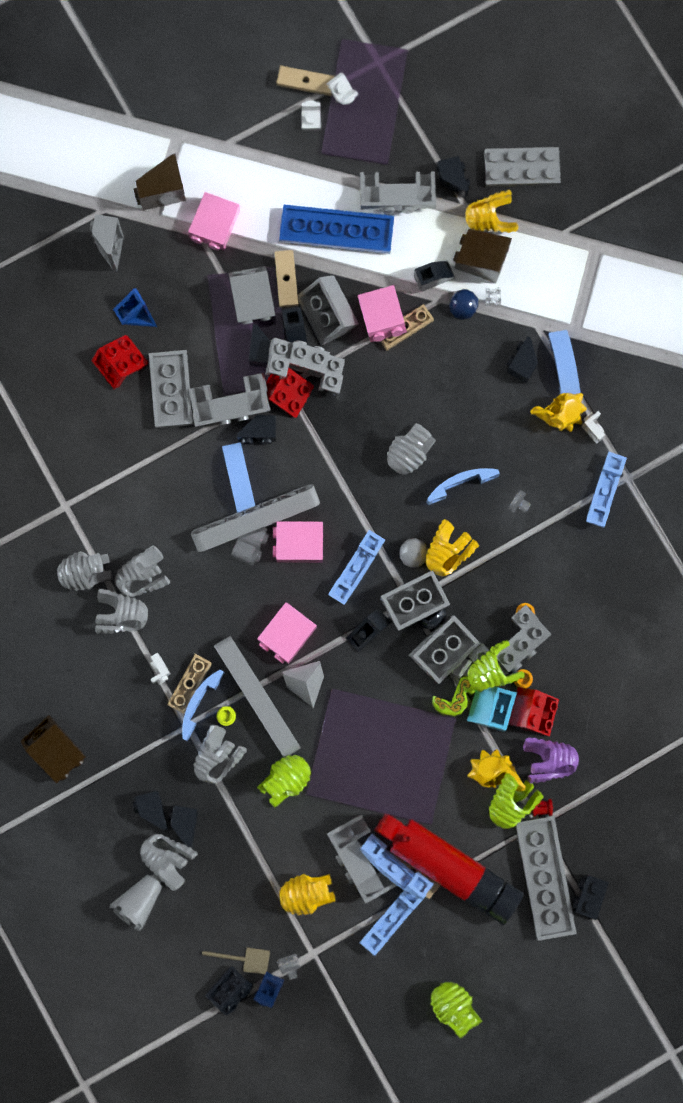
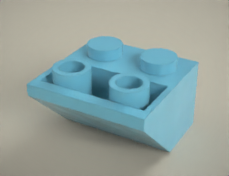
[467,687,516,732]

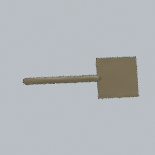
[202,948,270,975]

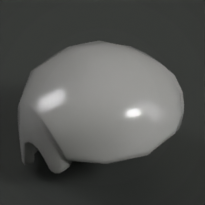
[399,538,428,568]

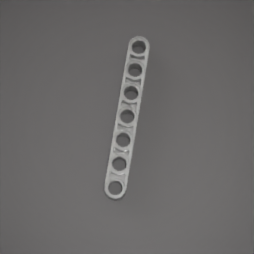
[191,485,320,552]
[214,636,301,758]

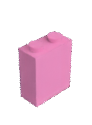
[188,192,240,250]
[358,285,407,342]
[273,522,323,563]
[258,602,317,664]

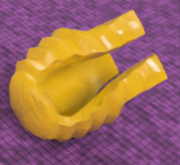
[465,190,519,233]
[425,519,479,576]
[279,874,336,915]

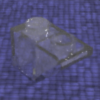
[231,527,270,566]

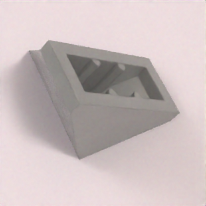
[283,661,324,708]

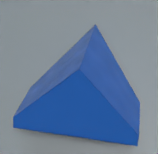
[113,288,157,327]

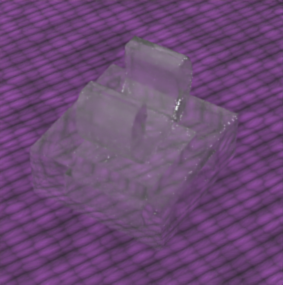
[508,490,531,513]
[278,954,301,980]

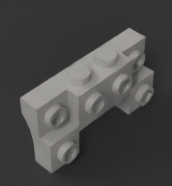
[360,171,436,214]
[265,337,345,396]
[189,373,270,427]
[468,605,551,676]
[327,815,397,903]

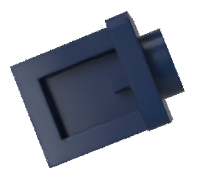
[254,972,284,1008]

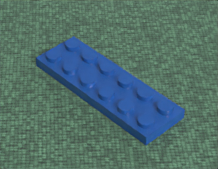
[279,204,395,254]

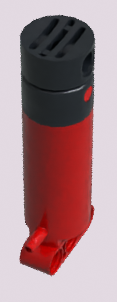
[374,814,524,926]

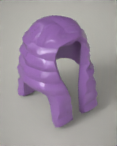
[523,738,579,784]

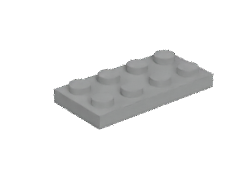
[484,147,560,187]
[149,350,193,429]

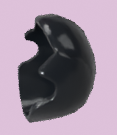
[418,608,446,629]

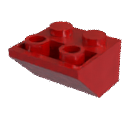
[508,687,559,737]

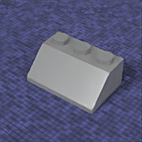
[90,214,124,271]
[297,275,359,345]
[380,570,450,631]
[409,615,481,684]

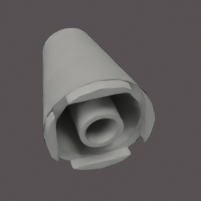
[110,874,162,931]

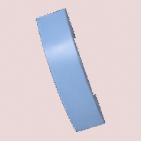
[548,330,580,394]
[222,442,255,513]
[586,452,627,528]
[427,468,500,505]
[328,530,385,605]
[182,670,225,742]
[360,834,433,899]
[360,890,426,956]

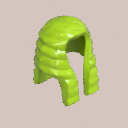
[467,640,525,692]
[257,755,311,808]
[489,773,544,829]
[431,982,482,1038]

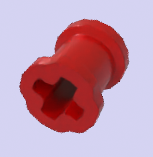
[532,799,553,817]

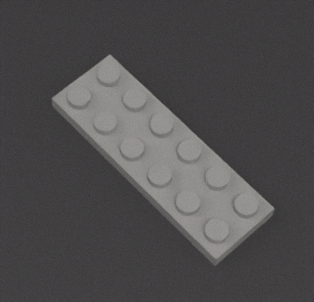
[516,816,577,941]

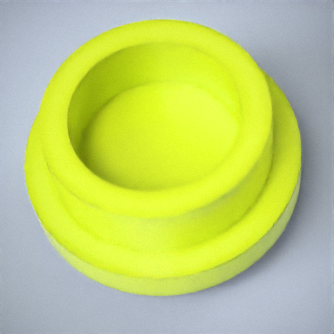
[216,706,236,726]

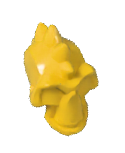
[530,393,587,432]
[467,749,526,791]

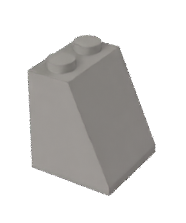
[228,266,275,324]

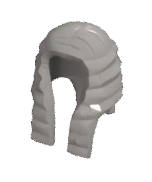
[387,423,436,475]
[115,545,170,597]
[57,551,113,591]
[95,589,148,634]
[194,725,247,784]
[140,834,197,891]

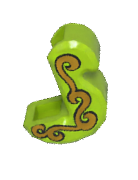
[432,676,475,717]

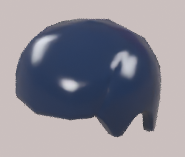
[449,289,479,320]

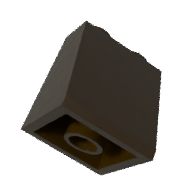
[133,154,186,211]
[453,229,512,283]
[20,715,86,784]

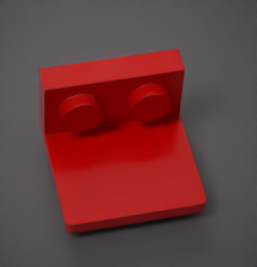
[91,335,149,389]
[266,368,314,418]

